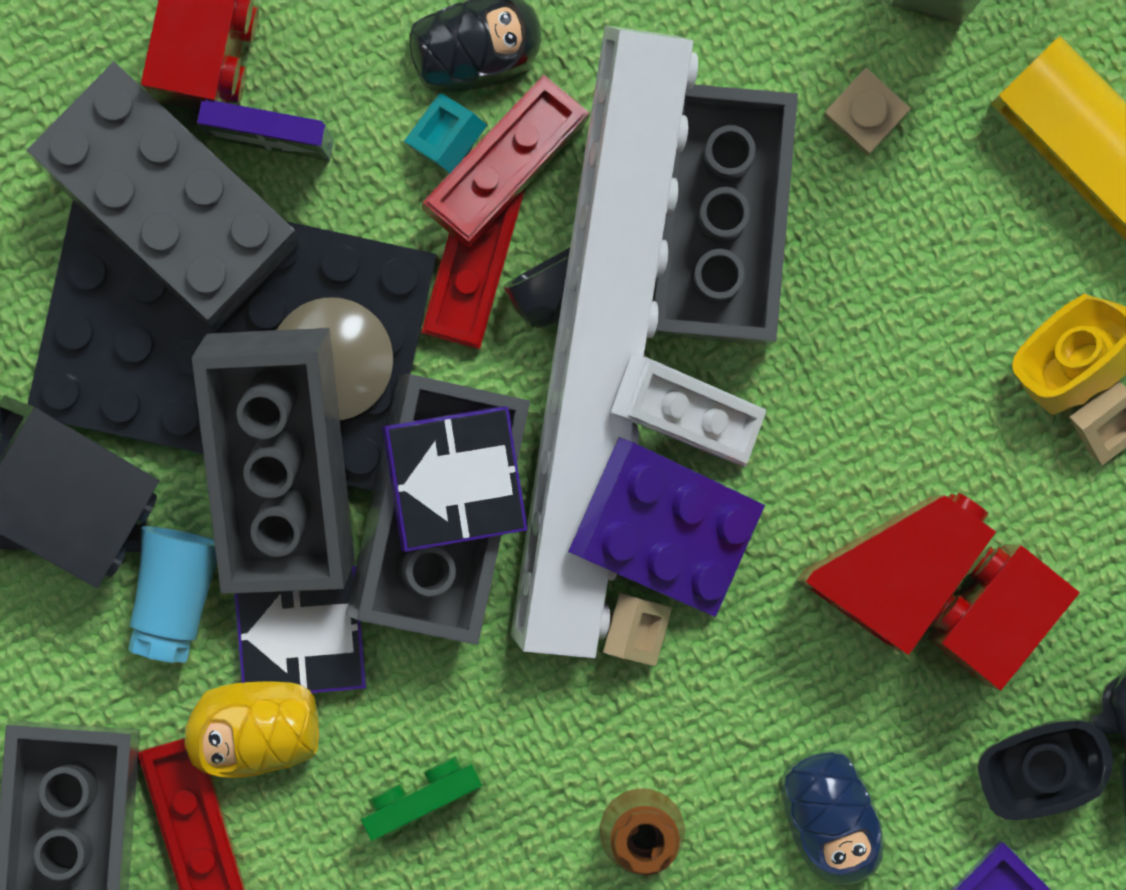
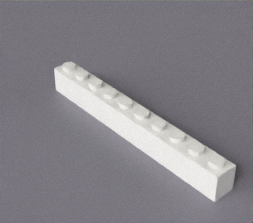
[510,25,698,658]

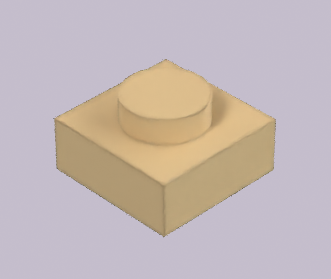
[823,68,911,156]
[1069,381,1126,466]
[603,593,672,666]

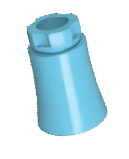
[128,526,217,663]

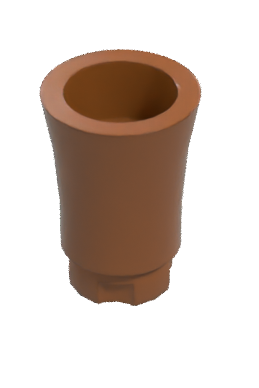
[600,788,685,875]

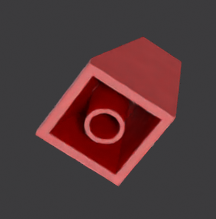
[796,492,996,655]

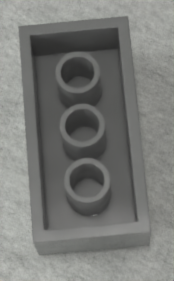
[26,61,299,332]
[653,84,798,346]
[192,328,355,594]
[346,374,530,645]
[0,721,141,890]

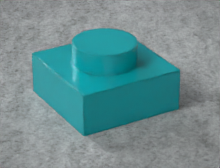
[404,93,488,174]

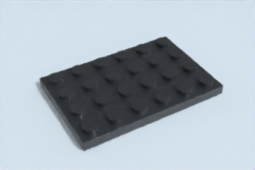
[28,201,437,490]

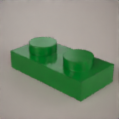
[360,756,484,841]

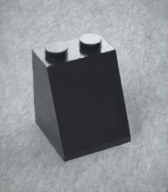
[0,395,160,589]

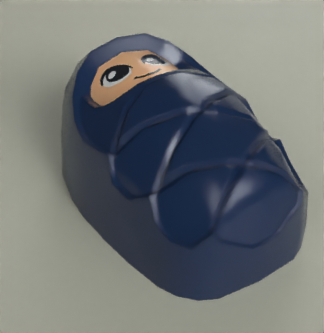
[781,750,884,886]

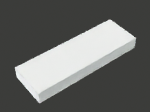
[610,353,767,467]

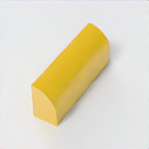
[990,36,1126,241]

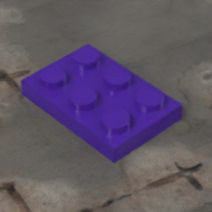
[568,437,765,617]

